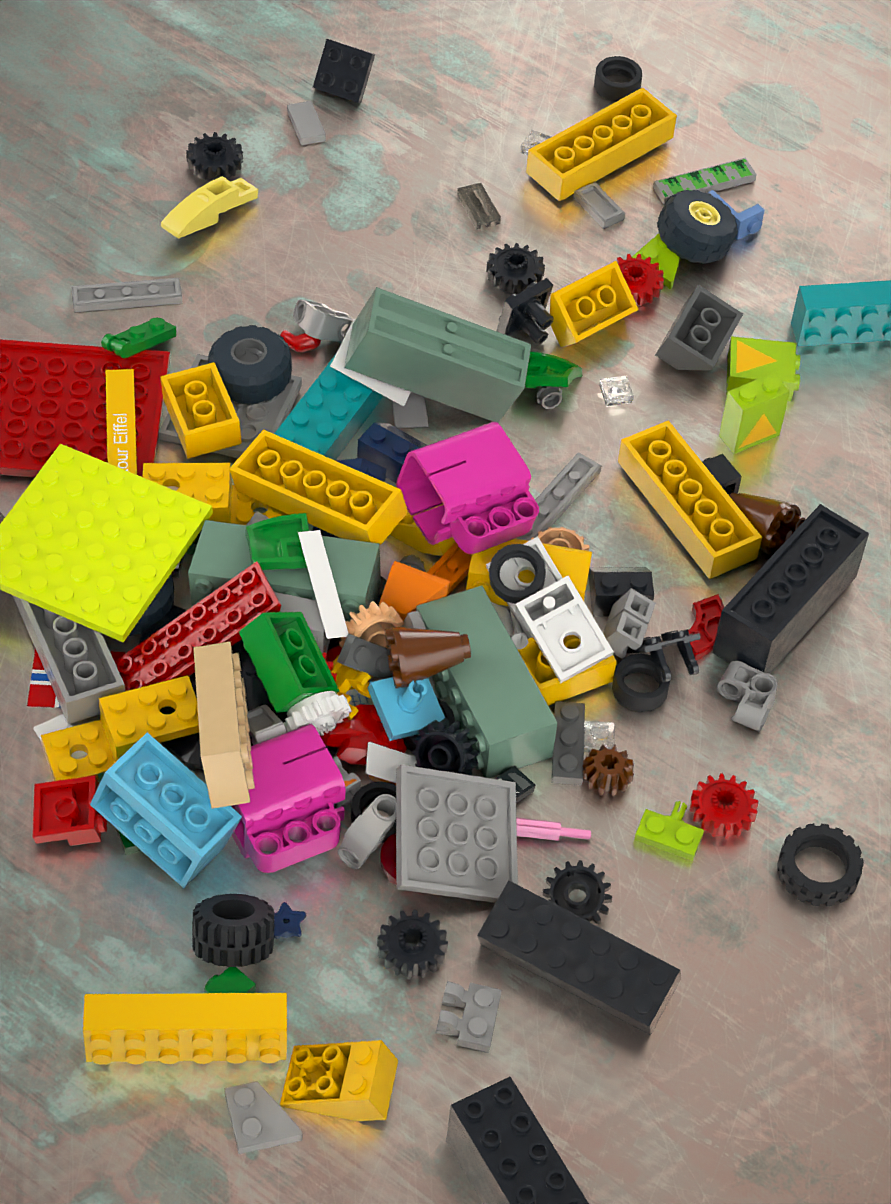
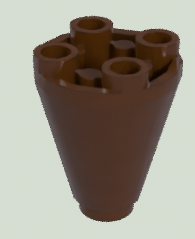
[729,493,806,556]
[385,627,471,689]

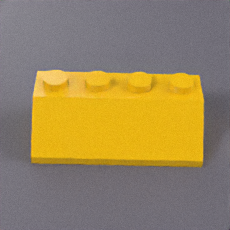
[466,538,592,606]

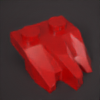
[320,704,407,765]

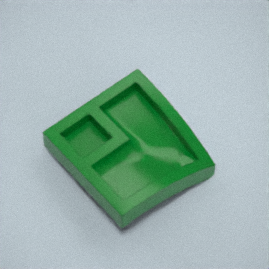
[525,352,583,388]
[245,513,309,570]

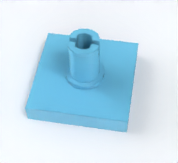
[367,677,445,741]

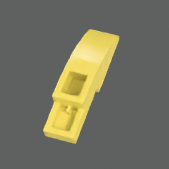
[161,176,258,239]

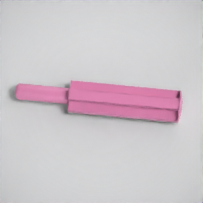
[516,817,591,841]

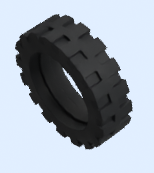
[777,823,864,906]

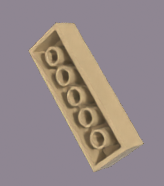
[194,642,255,809]

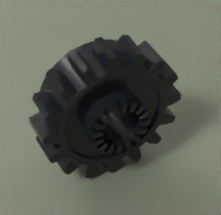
[186,132,243,181]
[486,243,545,294]
[412,718,480,776]
[543,860,612,925]
[377,909,448,979]

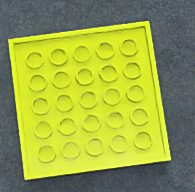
[0,444,213,643]

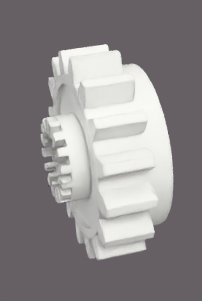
[284,691,352,736]

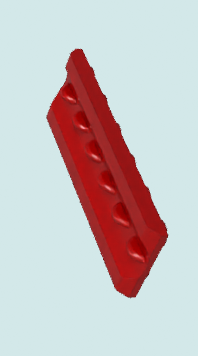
[115,561,281,691]

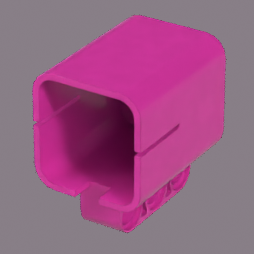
[396,422,539,554]
[231,724,346,873]

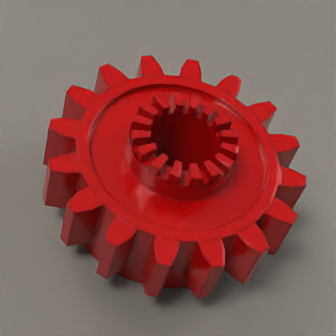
[617,254,664,306]
[689,773,759,839]

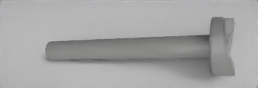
[510,611,528,650]

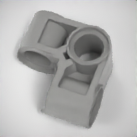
[293,299,353,342]
[717,661,778,732]
[338,794,396,869]

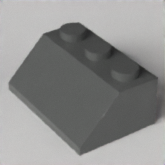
[655,285,743,370]

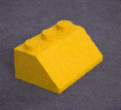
[550,261,639,347]

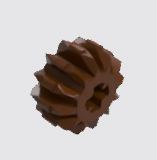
[582,744,634,797]

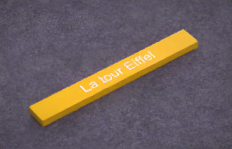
[106,369,137,475]

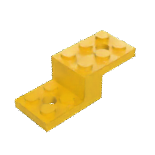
[143,463,289,525]
[41,675,199,781]

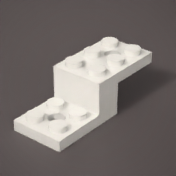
[486,536,614,684]

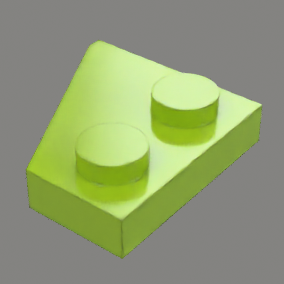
[632,233,680,289]

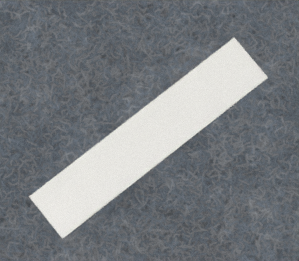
[298,530,348,639]

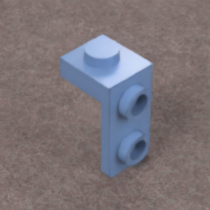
[708,190,765,240]

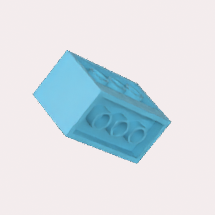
[90,732,242,888]

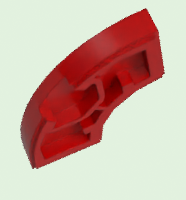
[688,594,724,661]

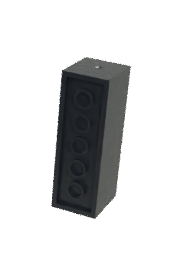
[712,504,869,674]
[446,1076,589,1204]

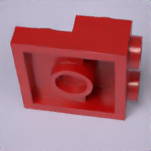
[33,775,107,846]

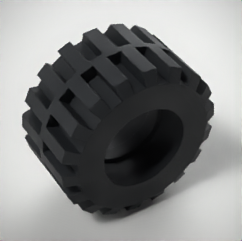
[192,894,275,967]

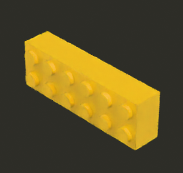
[526,87,677,202]
[618,420,762,579]
[229,429,408,545]
[83,993,287,1065]

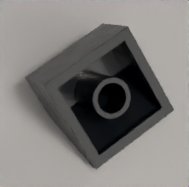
[588,567,654,617]

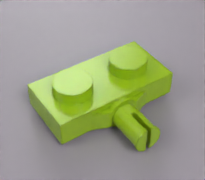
[634,801,704,861]

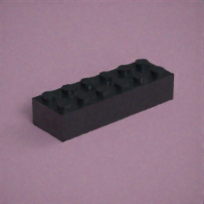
[477,880,681,1036]

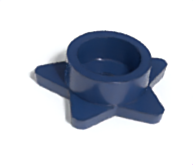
[274,902,307,939]

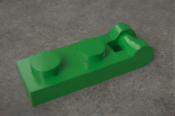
[101,317,176,358]

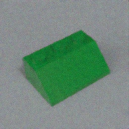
[239,612,340,712]

